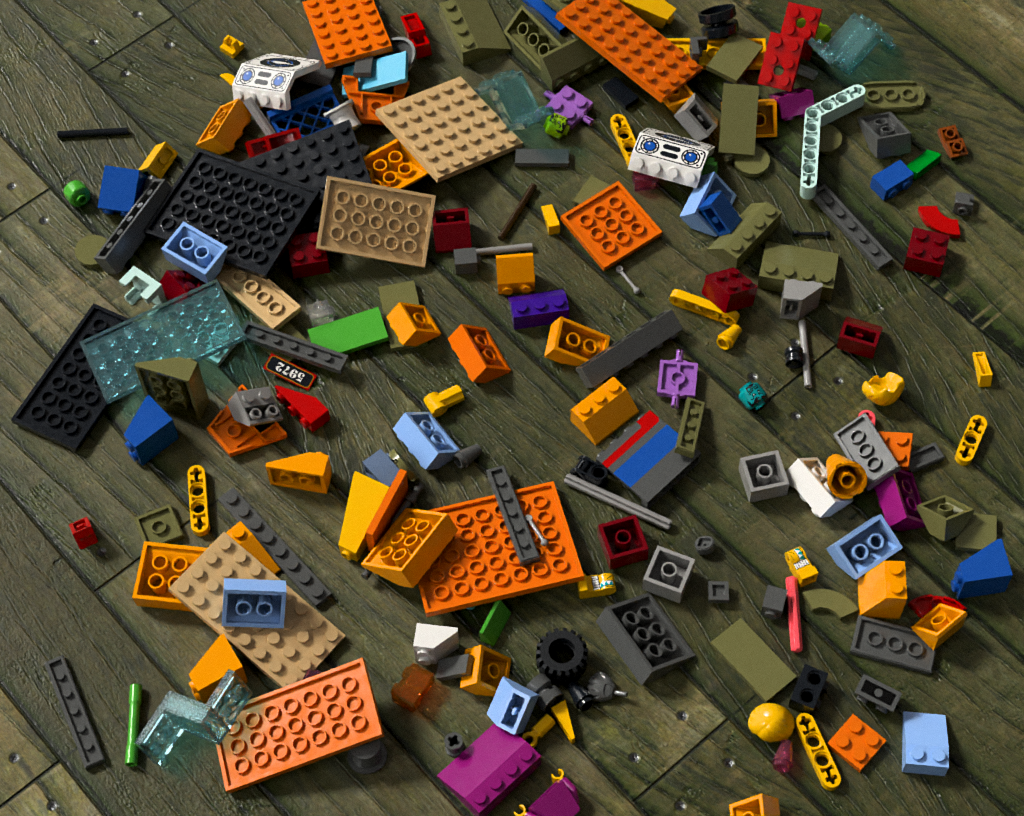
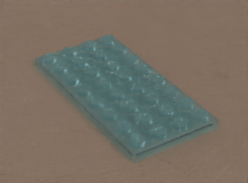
[79,279,247,404]

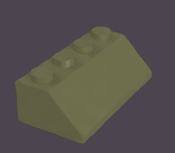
[503,5,568,70]
[541,37,609,92]
[707,202,782,269]

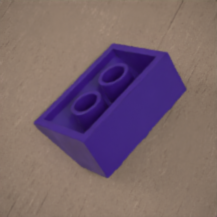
[508,289,569,330]

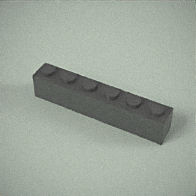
[94,179,172,274]
[575,310,683,389]

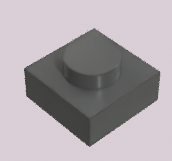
[708,581,729,603]

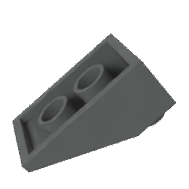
[857,111,911,159]

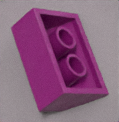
[874,469,926,532]

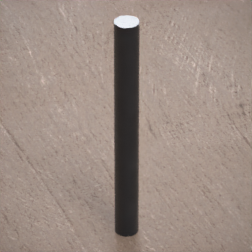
[57,127,129,138]

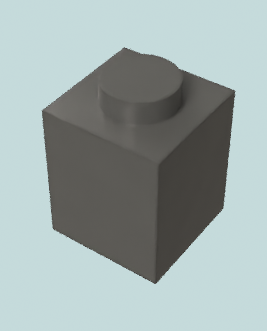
[454,247,481,275]
[761,585,788,620]

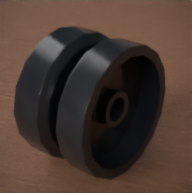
[698,4,740,39]

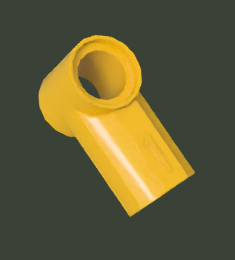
[423,385,465,417]

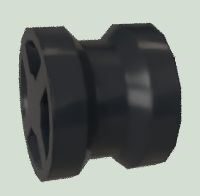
[784,346,804,369]

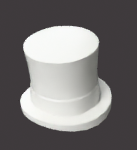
[323,99,362,130]

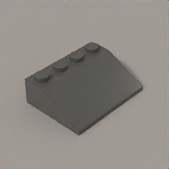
[596,592,696,686]

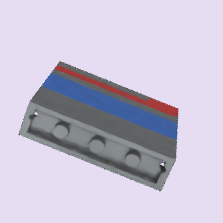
[596,410,701,510]

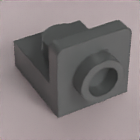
[689,36,708,64]
[952,191,974,216]

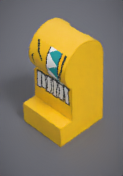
[785,546,818,588]
[577,573,616,599]

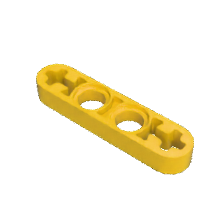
[610,114,636,172]
[669,289,740,326]
[187,465,210,537]
[795,713,841,791]

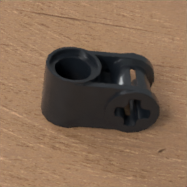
[570,455,608,488]

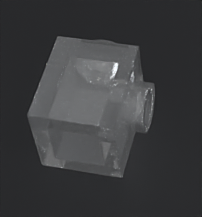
[306,299,336,328]

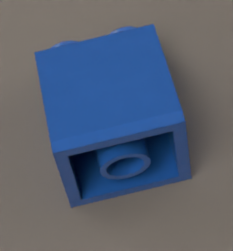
[97,165,148,217]
[124,395,179,466]
[951,539,1013,599]

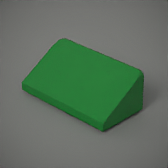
[907,149,942,181]

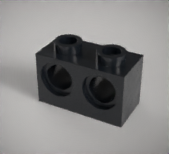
[788,664,830,715]

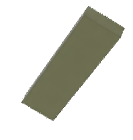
[674,397,706,459]

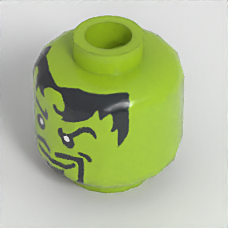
[543,113,570,139]

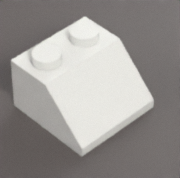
[413,623,459,665]

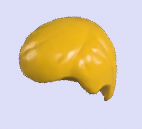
[862,372,905,406]
[748,703,795,743]

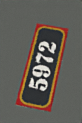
[263,353,317,391]

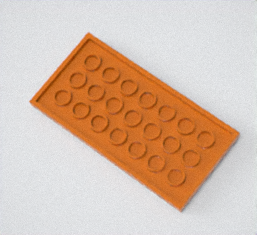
[555,0,703,103]
[210,658,385,794]

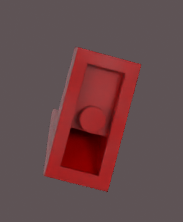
[69,517,98,549]

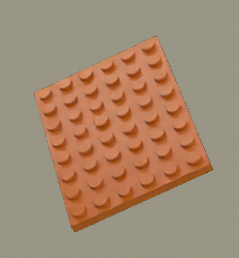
[418,481,584,618]

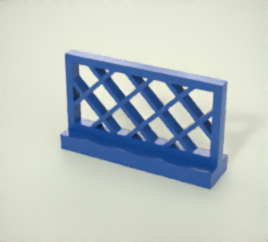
[267,84,340,138]

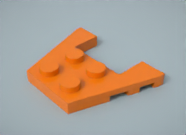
[341,75,410,125]
[207,384,288,458]

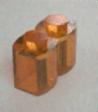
[391,663,435,713]

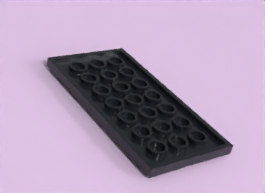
[11,303,158,452]

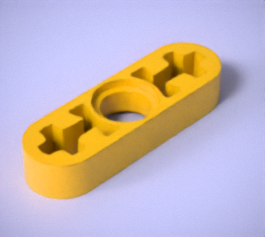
[955,415,987,466]

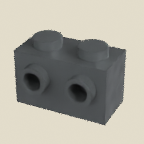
[854,674,902,714]

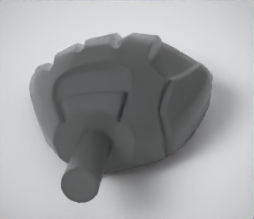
[587,671,628,702]

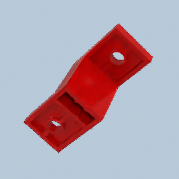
[757,2,823,92]

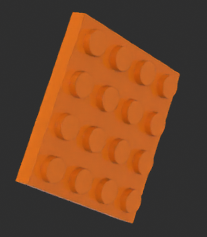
[560,181,662,271]

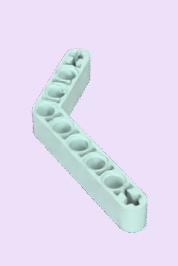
[800,84,865,200]

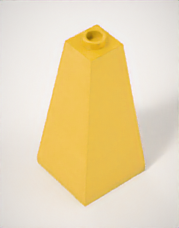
[619,0,676,29]
[338,471,390,562]

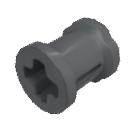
[444,732,464,757]

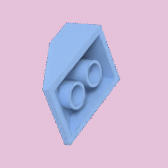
[902,711,949,776]

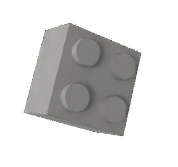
[738,450,789,503]
[642,545,695,603]

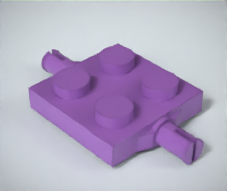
[544,85,594,130]
[657,349,698,409]

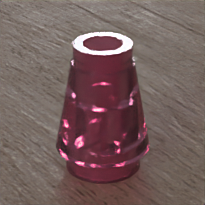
[772,740,793,773]

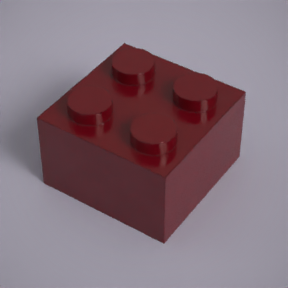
[903,227,950,277]
[288,231,330,279]
[701,267,758,313]
[597,514,649,570]

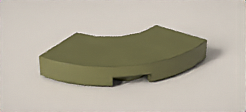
[802,589,858,620]

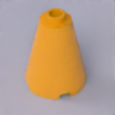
[826,454,867,499]

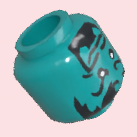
[738,381,767,410]

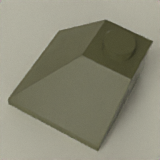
[917,495,974,541]

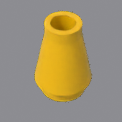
[716,324,742,350]

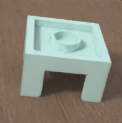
[119,266,168,319]

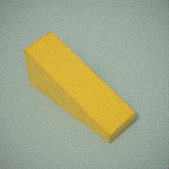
[541,204,560,235]
[972,352,993,387]
[551,700,575,744]

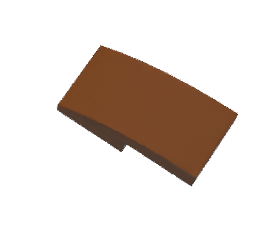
[937,125,968,159]

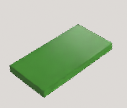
[307,307,389,354]

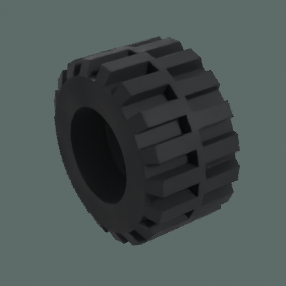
[536,628,588,685]

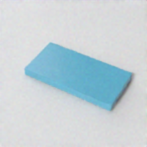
[342,51,408,99]

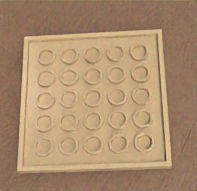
[375,76,523,183]

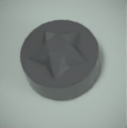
[695,536,716,555]

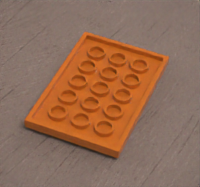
[302,0,393,69]

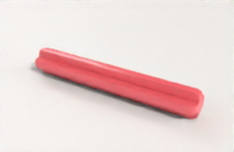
[785,576,803,653]

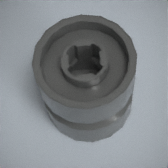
[526,673,564,713]

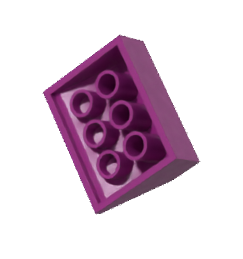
[437,723,541,816]

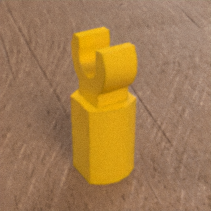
[522,714,556,748]

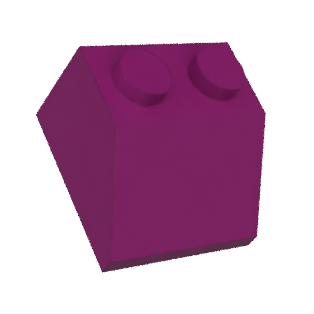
[769,87,815,121]

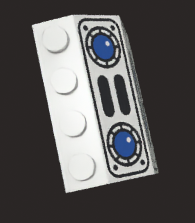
[232,53,322,111]
[628,128,715,188]

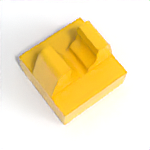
[220,35,244,59]

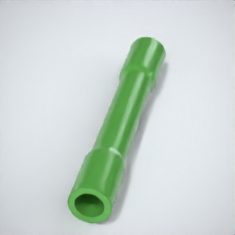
[125,684,142,767]

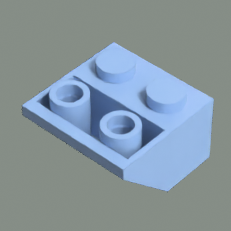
[487,676,539,735]

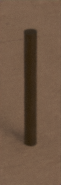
[497,183,537,241]

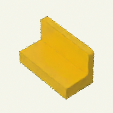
[139,142,178,179]

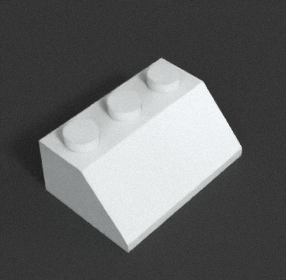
[786,457,853,518]

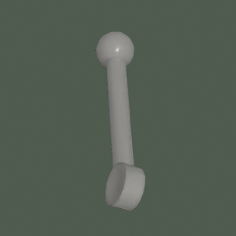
[616,266,641,294]
[525,515,548,547]

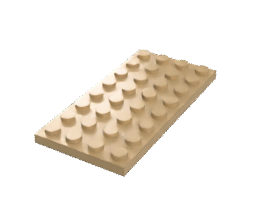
[168,532,346,688]

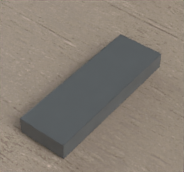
[515,149,569,167]

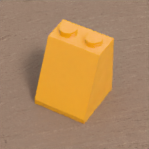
[857,561,907,619]
[188,633,248,706]

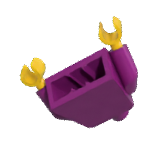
[514,769,580,816]

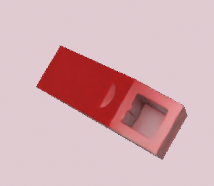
[275,385,330,433]

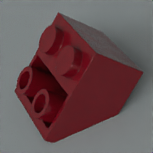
[432,207,472,253]
[159,270,213,311]
[836,316,883,359]

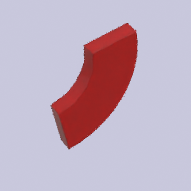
[918,206,960,238]
[908,594,967,618]

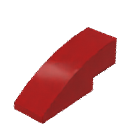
[400,12,432,59]
[245,127,302,158]

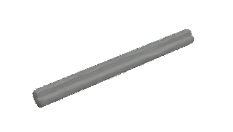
[564,474,672,530]

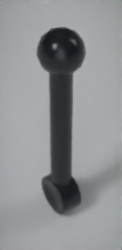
[792,230,831,238]

